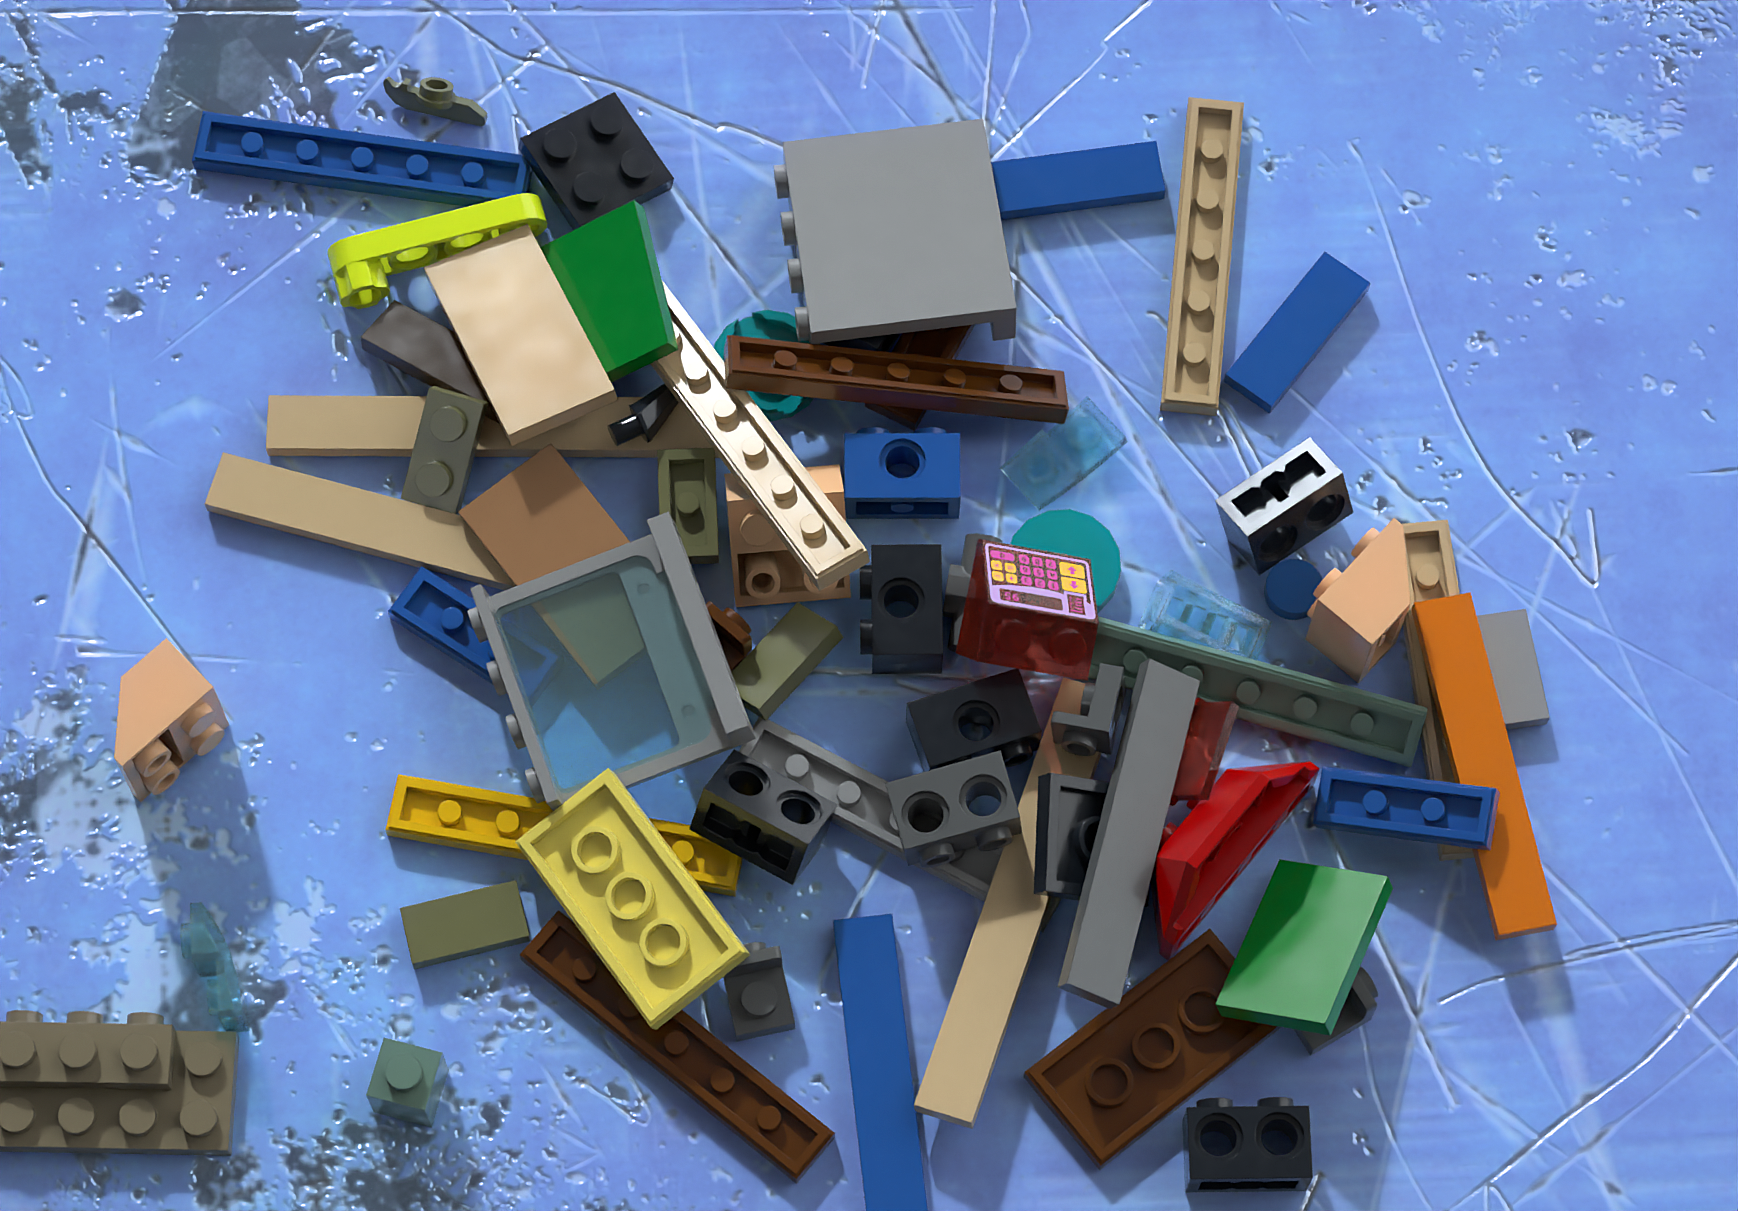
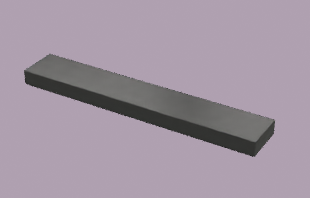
[1057,658,1200,1009]

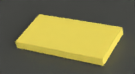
[515,768,750,1030]

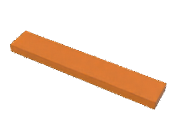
[1411,592,1557,941]

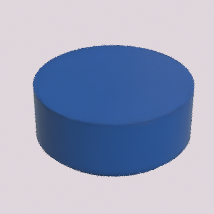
[1264,559,1323,620]

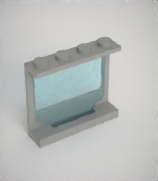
[468,511,756,811]

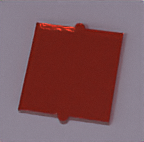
[1169,697,1239,806]

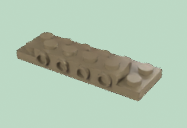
[0,1010,239,1156]

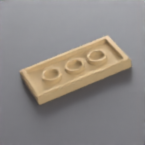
[424,224,618,446]

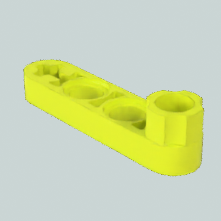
[327,193,548,309]

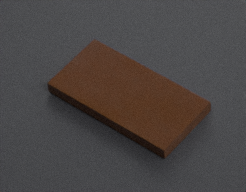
[1023,928,1281,1170]

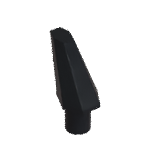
[607,383,679,446]

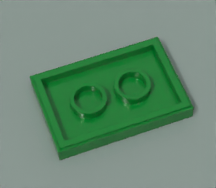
[540,200,678,383]
[1215,859,1393,1036]

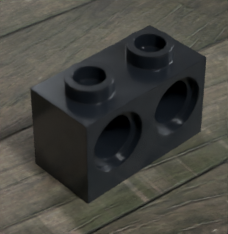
[1215,437,1354,576]
[689,749,838,885]
[1182,1097,1313,1193]

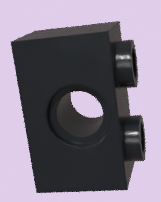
[860,544,943,674]
[906,668,1042,772]

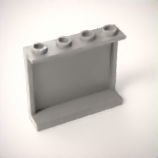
[773,119,1017,345]

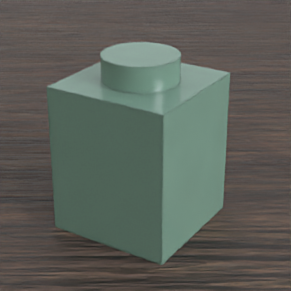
[366,1038,449,1127]

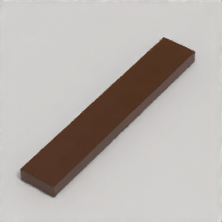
[724,335,1069,424]
[519,910,835,1184]

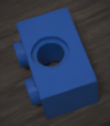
[844,427,961,519]

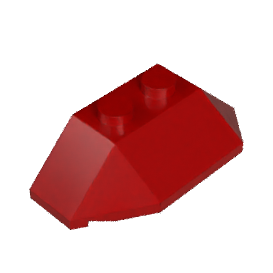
[1150,761,1320,961]

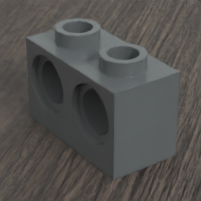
[885,751,1022,868]

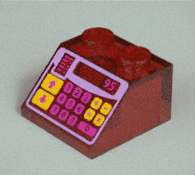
[956,538,1099,681]

